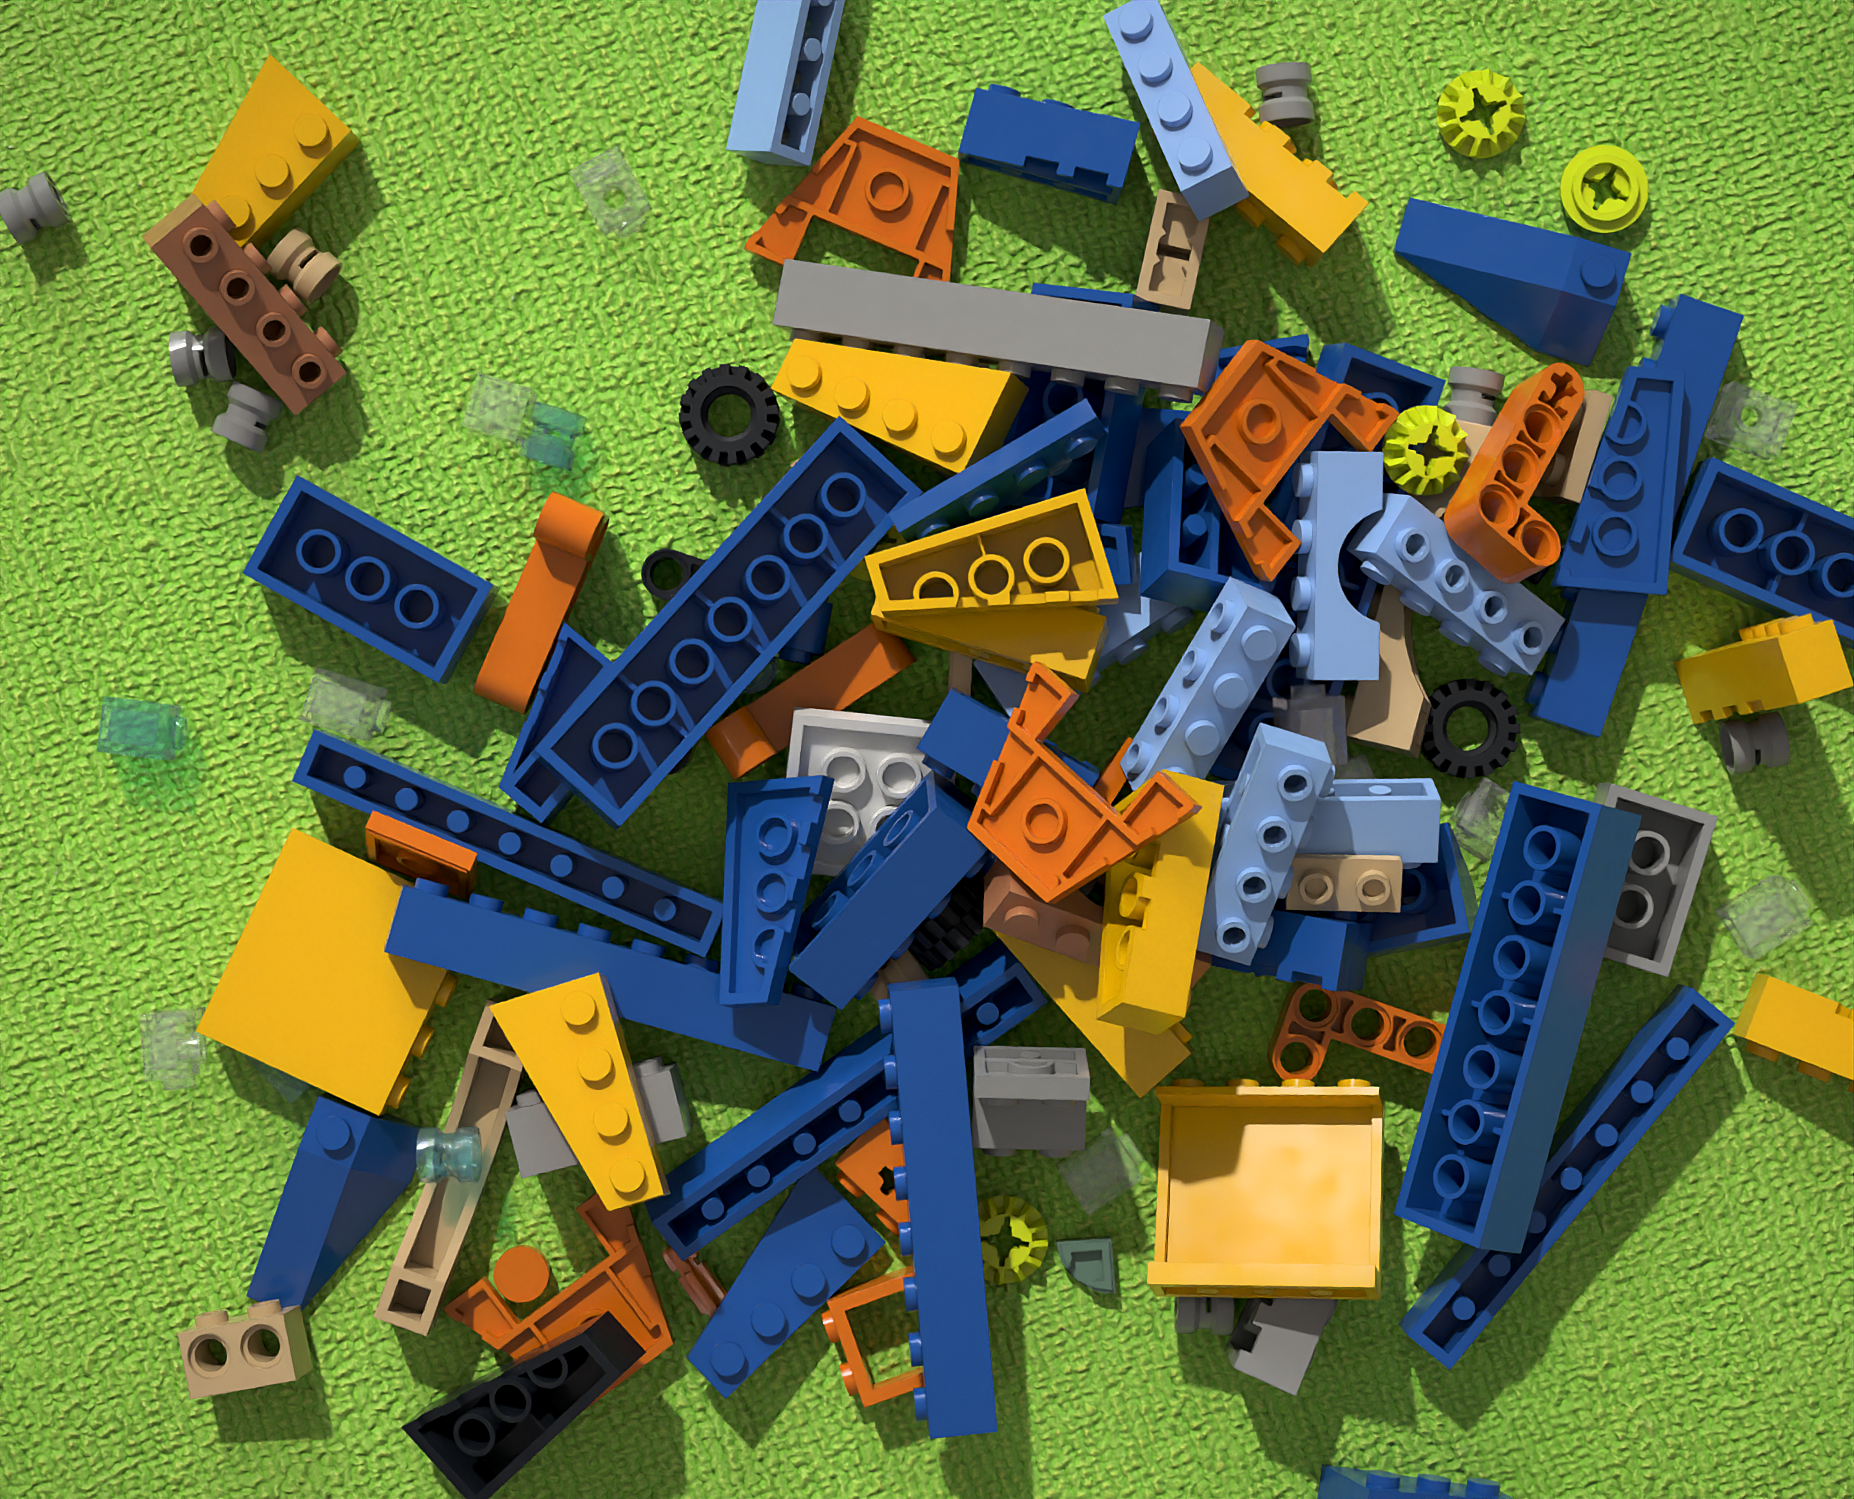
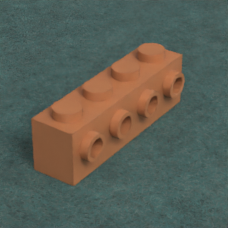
[141,193,347,416]

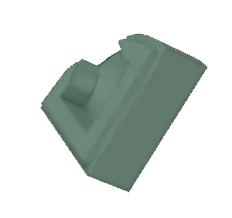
[1056,1236,1116,1293]

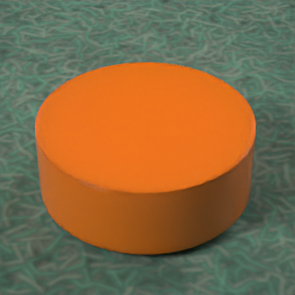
[493,1245,551,1303]

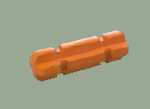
[662,1245,727,1317]

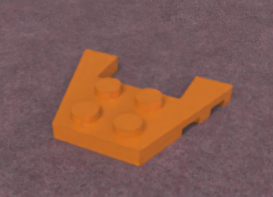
[744,116,960,282]
[1179,340,1400,582]
[966,661,1202,904]
[443,1192,675,1410]

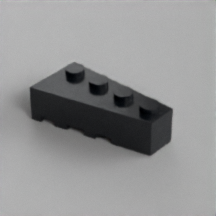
[401,1310,646,1499]

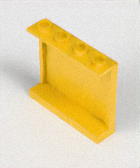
[196,828,459,1116]
[1147,1079,1385,1300]

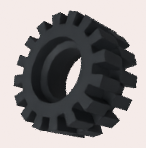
[678,364,780,467]
[1421,679,1520,778]
[907,875,984,972]

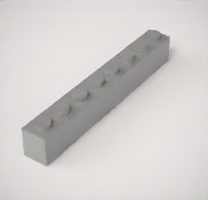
[772,259,1224,404]

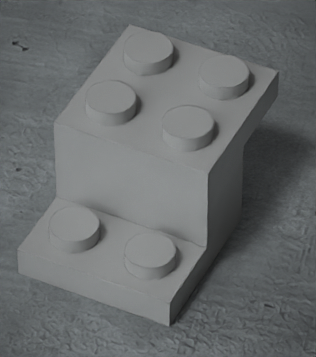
[970,1046,1090,1158]

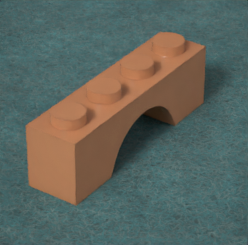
[983,858,1212,989]

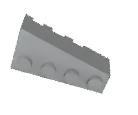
[1224,1194,1385,1396]

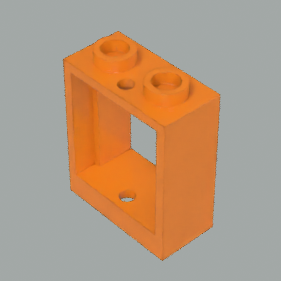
[821,1265,923,1408]

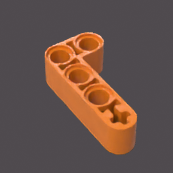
[1444,362,1585,584]
[473,491,610,715]
[704,623,917,780]
[1267,981,1446,1080]

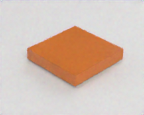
[365,810,478,901]

